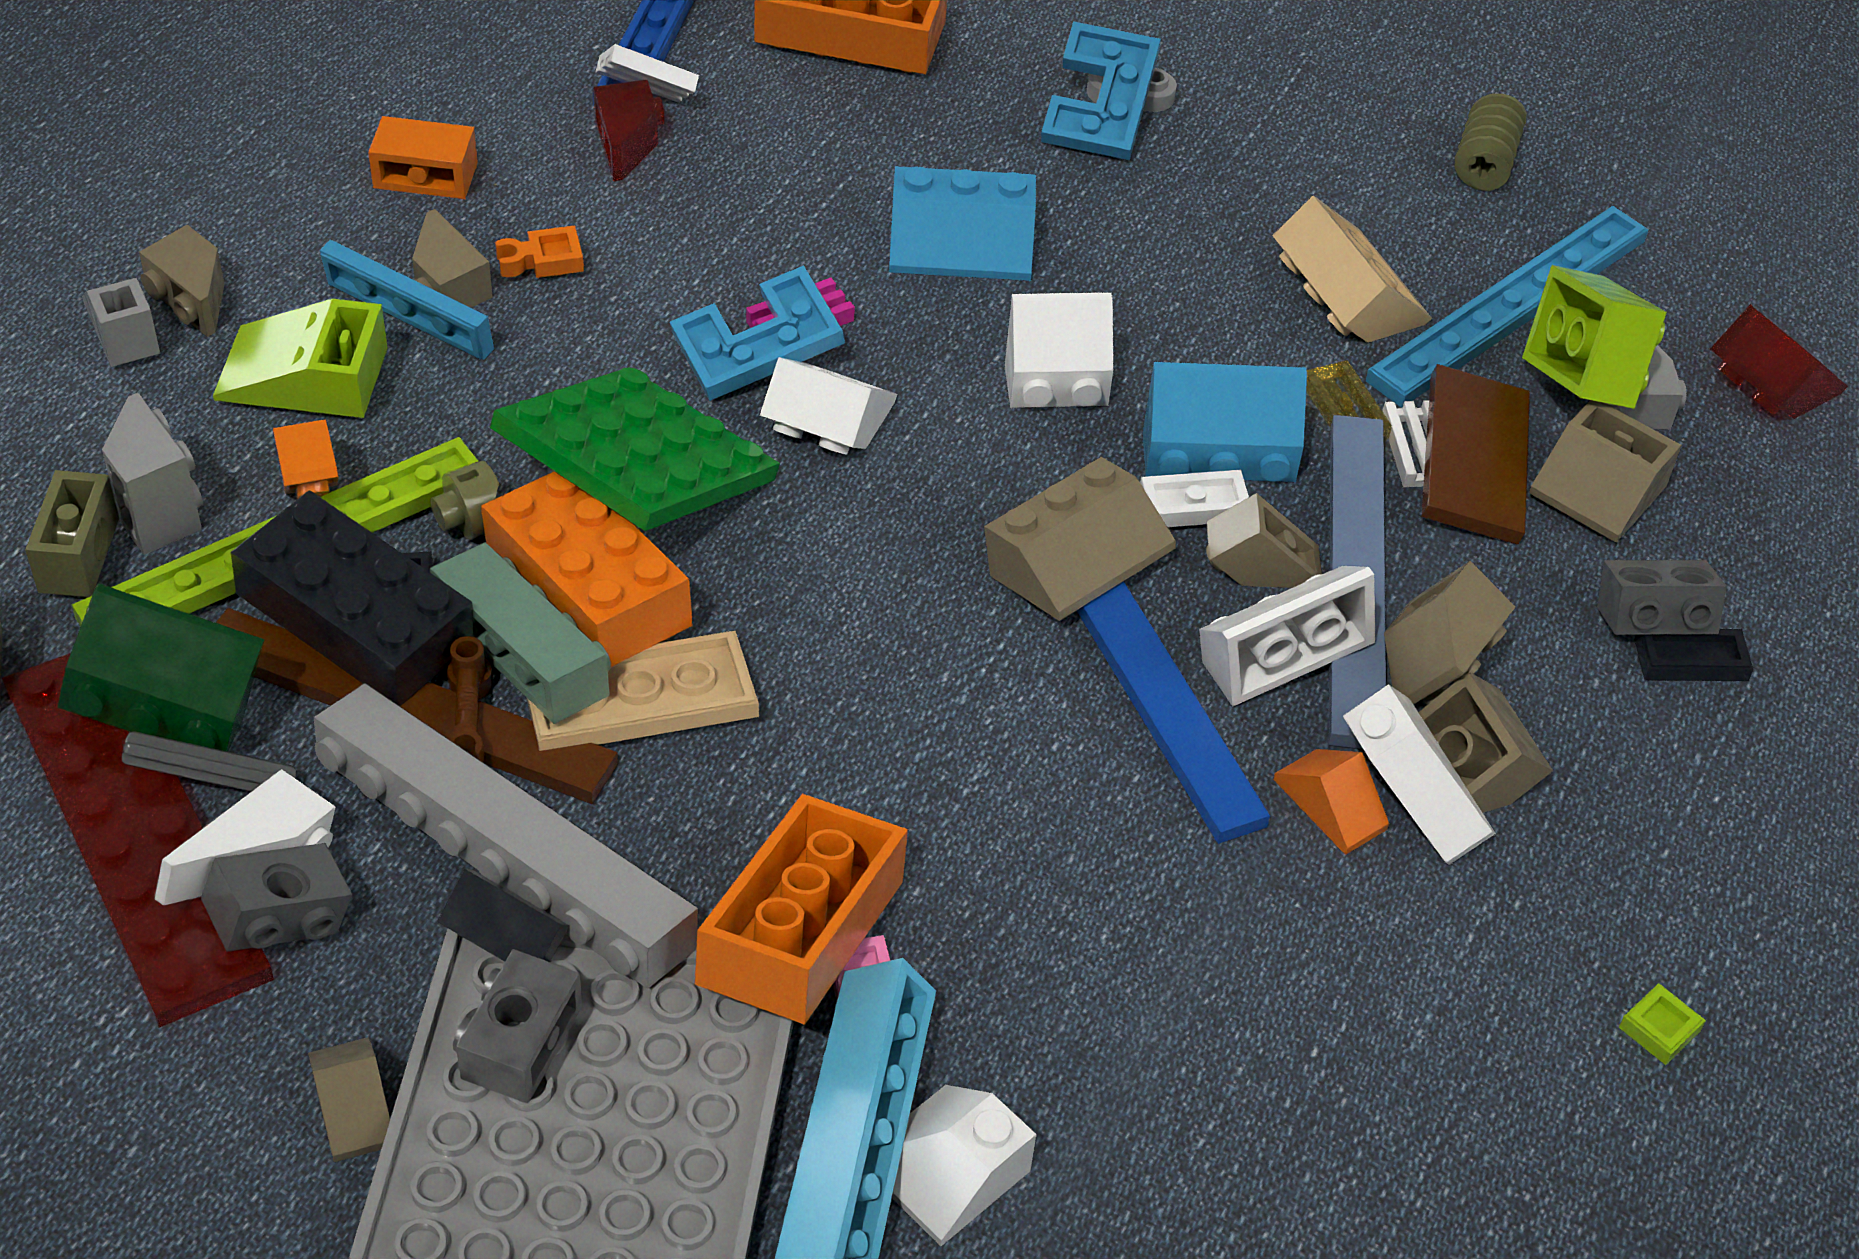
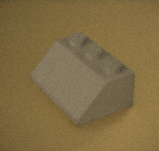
[984,457,1176,621]

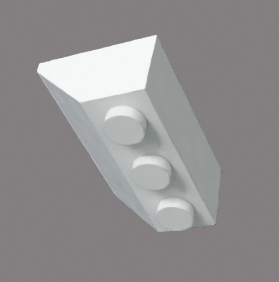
[1199,566,1375,707]

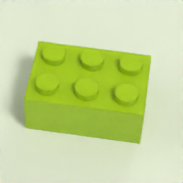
[1522,265,1667,409]

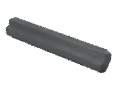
[122,731,296,792]

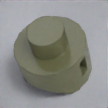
[430,461,499,540]

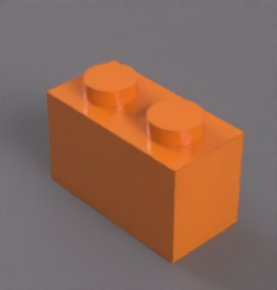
[368,116,478,199]

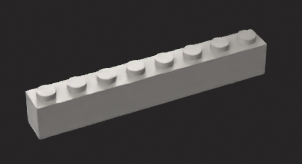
[314,683,698,989]

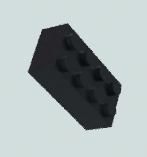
[231,490,473,707]

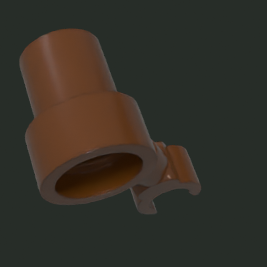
[447,636,493,763]

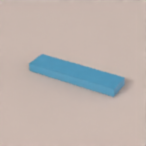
[320,239,494,360]

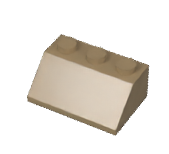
[1272,196,1432,342]

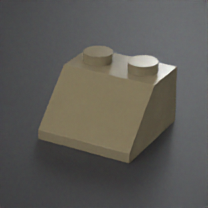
[1418,671,1553,813]

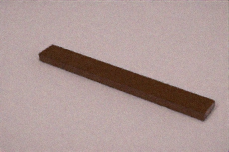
[216,608,618,804]

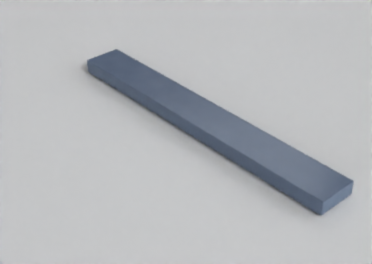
[1328,415,1386,749]

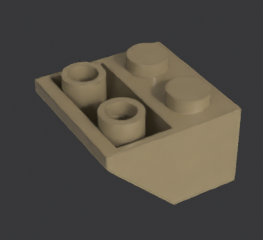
[1529,400,1682,543]
[1384,561,1515,704]

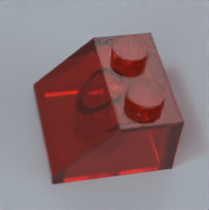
[1710,304,1848,419]

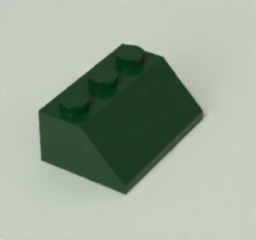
[57,583,265,751]

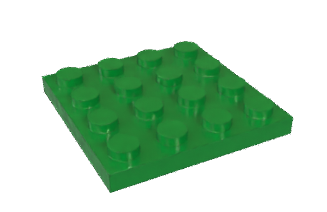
[490,367,780,531]

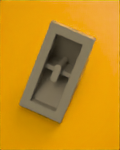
[308,1037,390,1162]

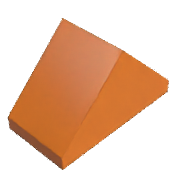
[1273,749,1389,855]

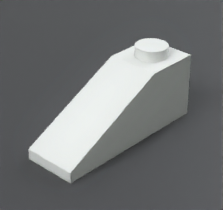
[1343,684,1496,865]
[155,769,336,905]

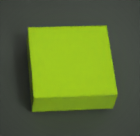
[1619,983,1706,1065]

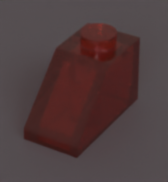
[593,80,665,181]

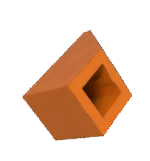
[273,419,338,499]

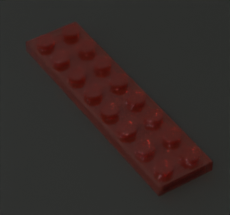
[2,653,274,1028]

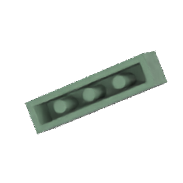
[430,542,611,724]

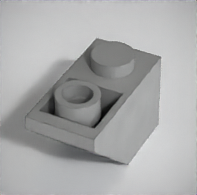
[82,278,160,367]

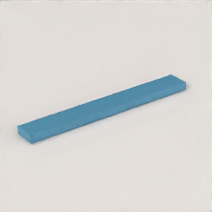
[1366,206,1648,408]

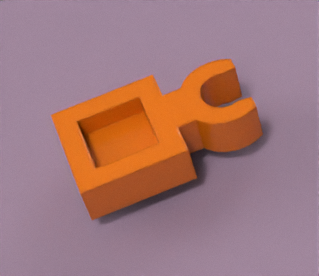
[495,225,584,278]

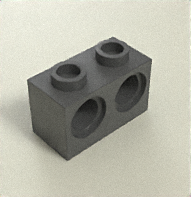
[1597,560,1727,635]

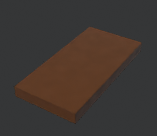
[1421,364,1530,544]

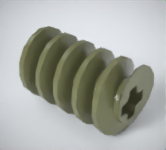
[1454,93,1527,191]

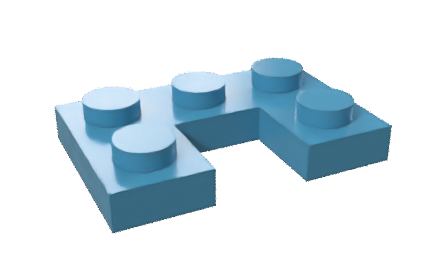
[1041,21,1161,160]
[670,265,845,401]

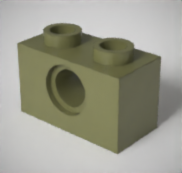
[25,470,119,597]

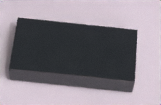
[1634,629,1754,681]
[437,869,569,962]

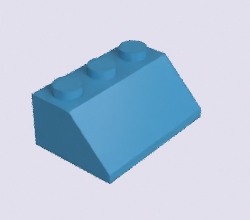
[889,166,1036,281]
[1143,362,1307,482]

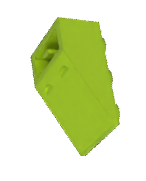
[213,299,388,418]

